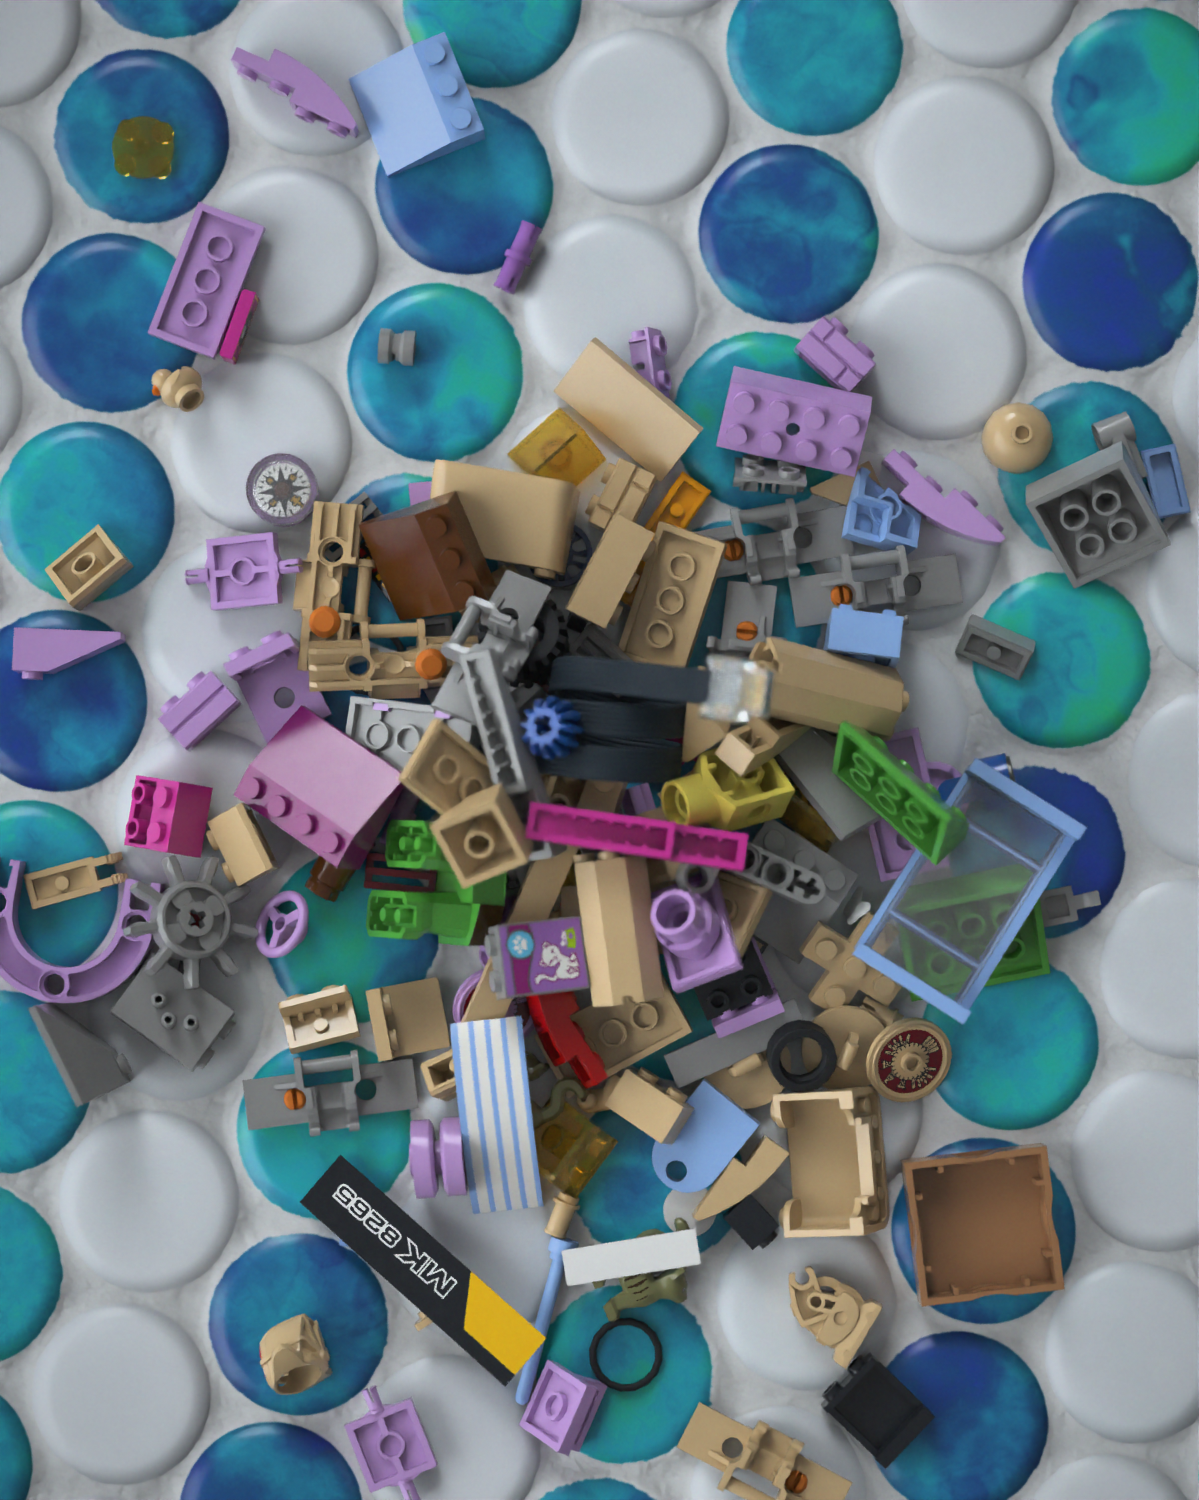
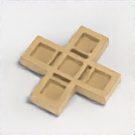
[799,911,902,1010]

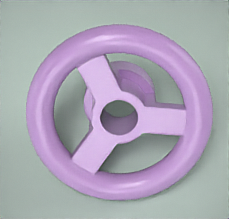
[255,890,309,958]

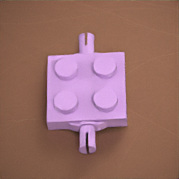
[185,532,303,611]
[344,1385,438,1500]

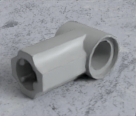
[1091,411,1148,479]

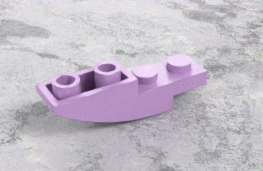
[231,47,359,138]
[881,449,1006,546]

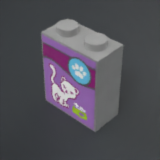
[485,916,590,1000]

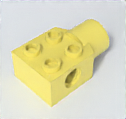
[661,748,795,832]

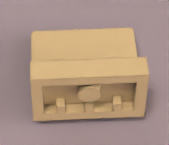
[366,977,450,1062]

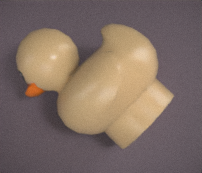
[151,366,204,412]

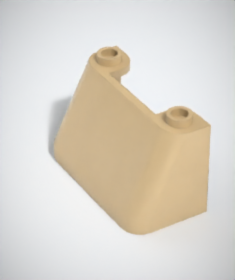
[430,460,580,580]
[770,1086,889,1238]

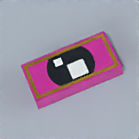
[219,289,259,365]

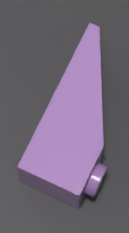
[12,628,126,680]

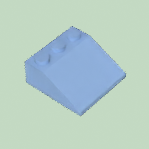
[349,32,485,177]

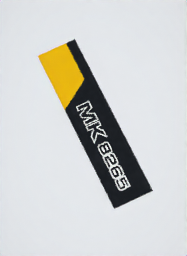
[300,1155,547,1386]

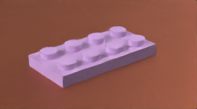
[148,202,266,360]

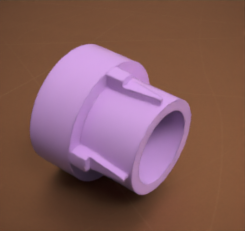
[651,890,720,958]

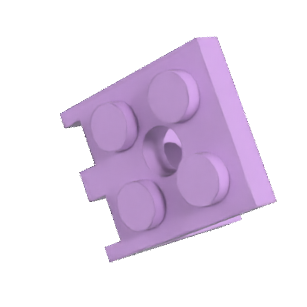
[223,630,333,744]

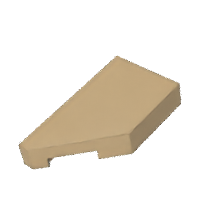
[809,461,881,507]

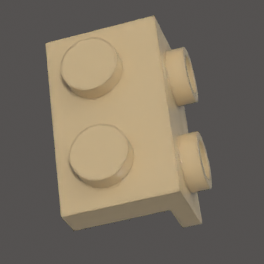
[278,985,361,1054]

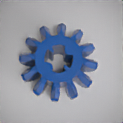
[519,696,584,760]

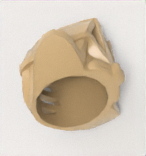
[259,1313,332,1395]

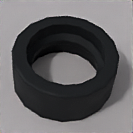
[766,1020,837,1092]

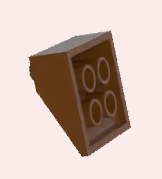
[358,491,497,621]

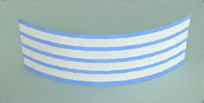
[450,1016,544,1214]

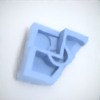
[841,467,922,556]

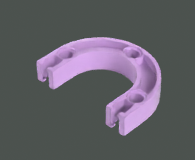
[0,857,166,1003]

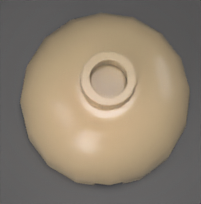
[981,402,1053,474]

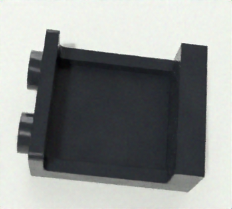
[821,1352,935,1469]

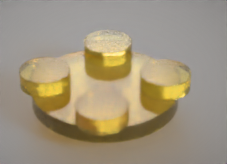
[112,116,174,179]

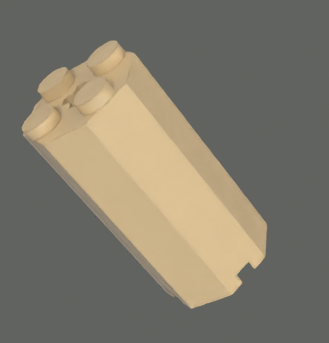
[744,637,909,741]
[573,851,664,1007]

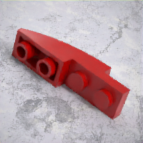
[526,991,608,1089]

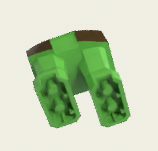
[366,820,507,946]

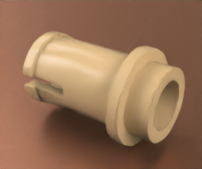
[860,995,904,1028]
[544,1191,580,1239]

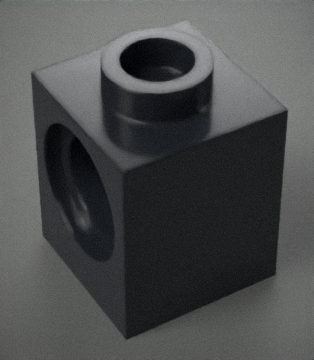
[723,1194,779,1250]

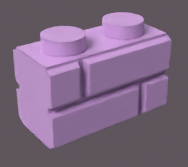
[794,316,876,392]
[158,671,242,751]

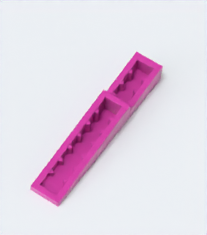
[525,802,749,873]

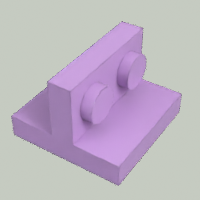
[519,1359,607,1456]

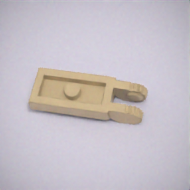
[23,852,128,910]

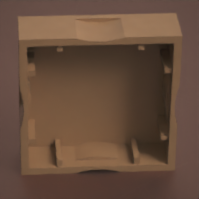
[900,1143,1065,1307]

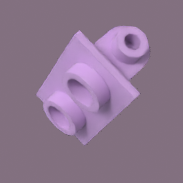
[629,327,672,399]

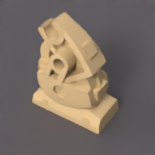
[789,1266,883,1369]

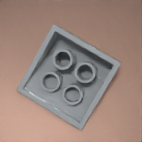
[1026,441,1171,589]

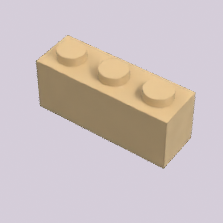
[565,513,656,629]

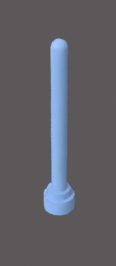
[515,1236,579,1405]

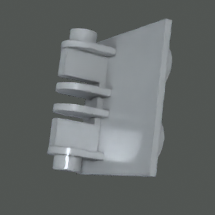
[733,454,807,495]

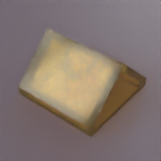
[507,407,606,487]

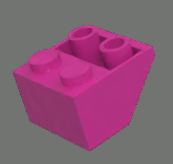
[124,775,213,858]

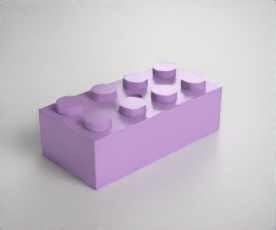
[716,366,872,477]

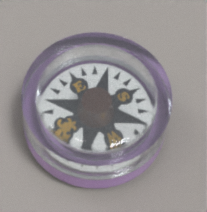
[246,453,319,527]

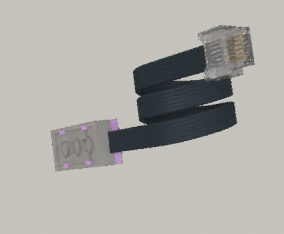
[345,654,775,783]

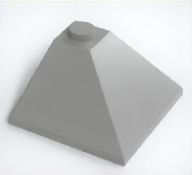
[28,1002,132,1107]

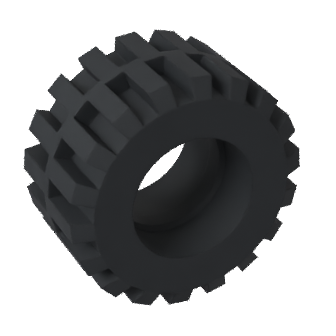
[477,599,570,688]

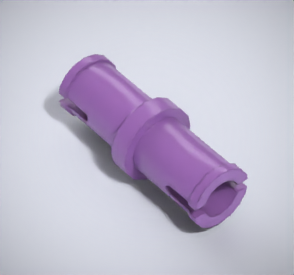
[494,220,542,295]

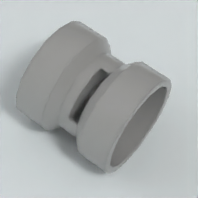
[377,328,416,366]

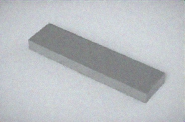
[663,998,804,1088]

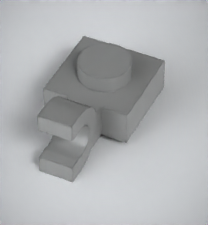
[1040,885,1101,928]

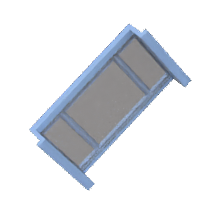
[852,758,1087,1025]

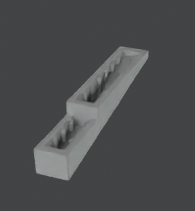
[459,648,568,861]

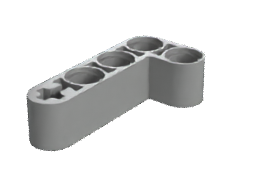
[675,828,826,905]

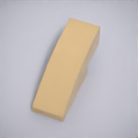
[715,713,811,776]
[692,1134,790,1221]

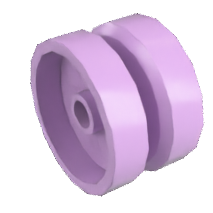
[409,1116,468,1199]

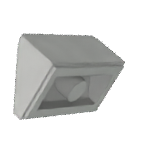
[955,614,1036,681]

